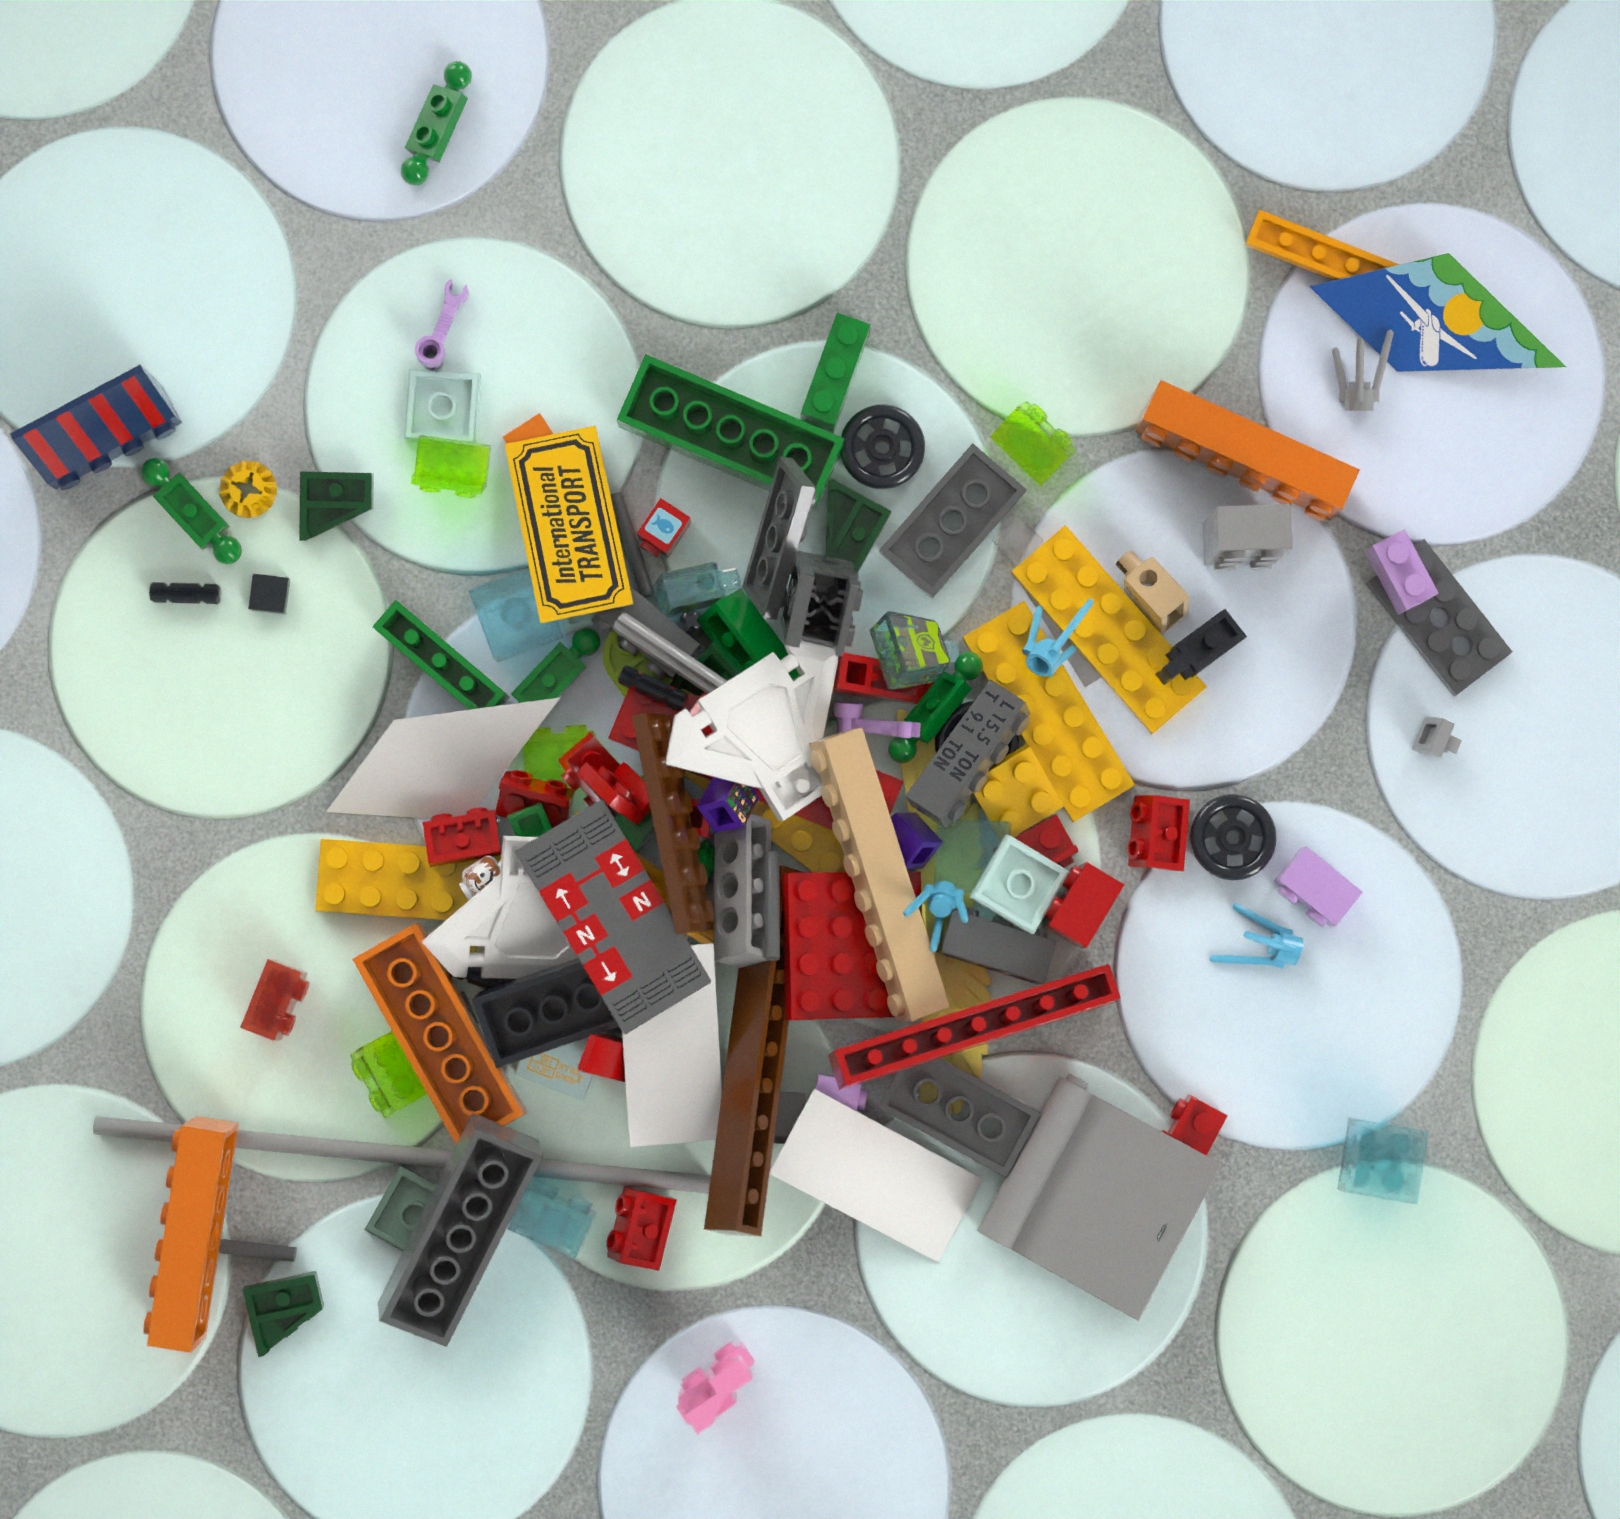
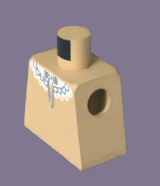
[1116,550,1190,635]

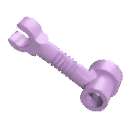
[415,279,469,370]
[834,702,920,738]

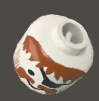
[459,855,501,900]

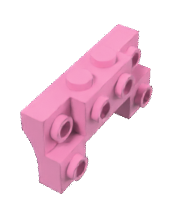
[676,1342,755,1434]

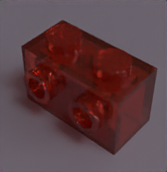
[240,959,310,1041]

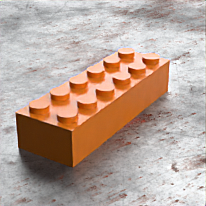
[1135,380,1360,521]
[352,923,528,1144]
[143,1116,239,1353]

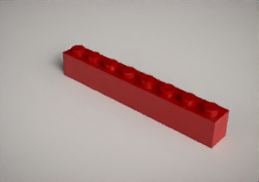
[828,964,1121,1090]

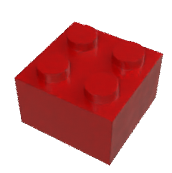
[1043,862,1124,949]

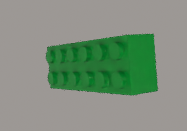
[617,354,844,511]

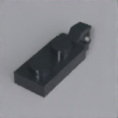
[1155,609,1247,685]

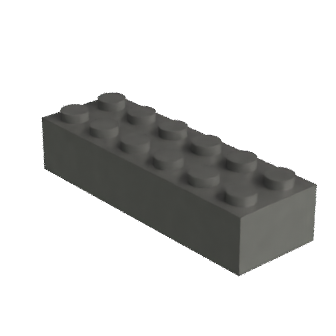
[378,1113,543,1347]

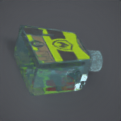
[653,562,741,618]
[869,611,959,689]

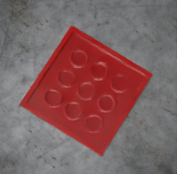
[782,872,921,1020]

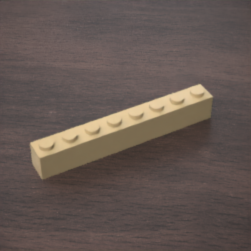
[809,727,950,1021]

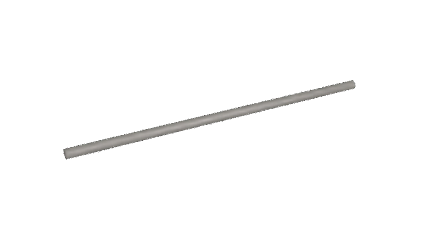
[93,1116,711,1194]

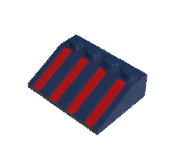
[10,365,182,490]

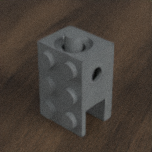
[781,551,863,656]

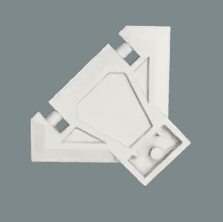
[666,640,839,821]
[422,836,578,979]

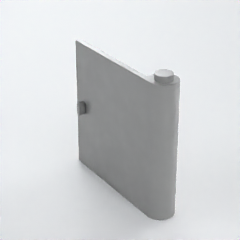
[977,1073,1222,1321]

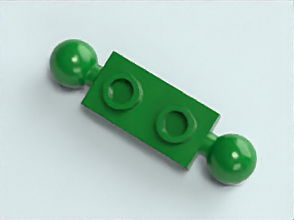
[400,61,472,186]
[141,458,242,565]
[511,627,601,703]
[888,652,983,764]

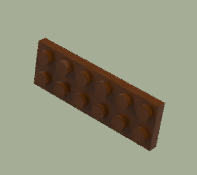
[632,713,715,935]

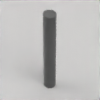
[610,492,655,598]
[765,851,780,961]
[219,1239,297,1262]

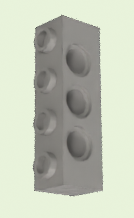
[714,813,771,968]

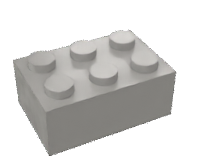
[1203,504,1293,571]

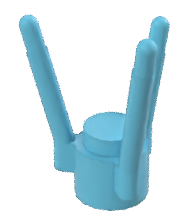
[1022,599,1094,677]
[903,881,968,952]
[1209,903,1303,969]

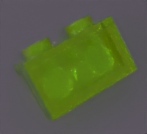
[990,401,1077,486]
[411,435,491,498]
[523,725,596,780]
[350,1031,428,1118]

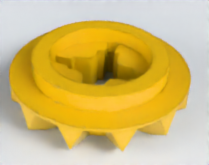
[219,460,277,518]

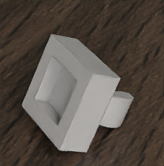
[1412,716,1462,757]

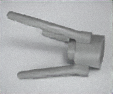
[1332,330,1394,411]

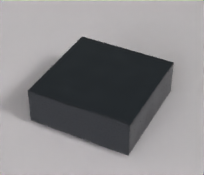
[248,574,291,615]

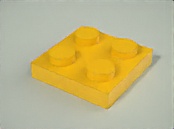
[972,744,1064,842]

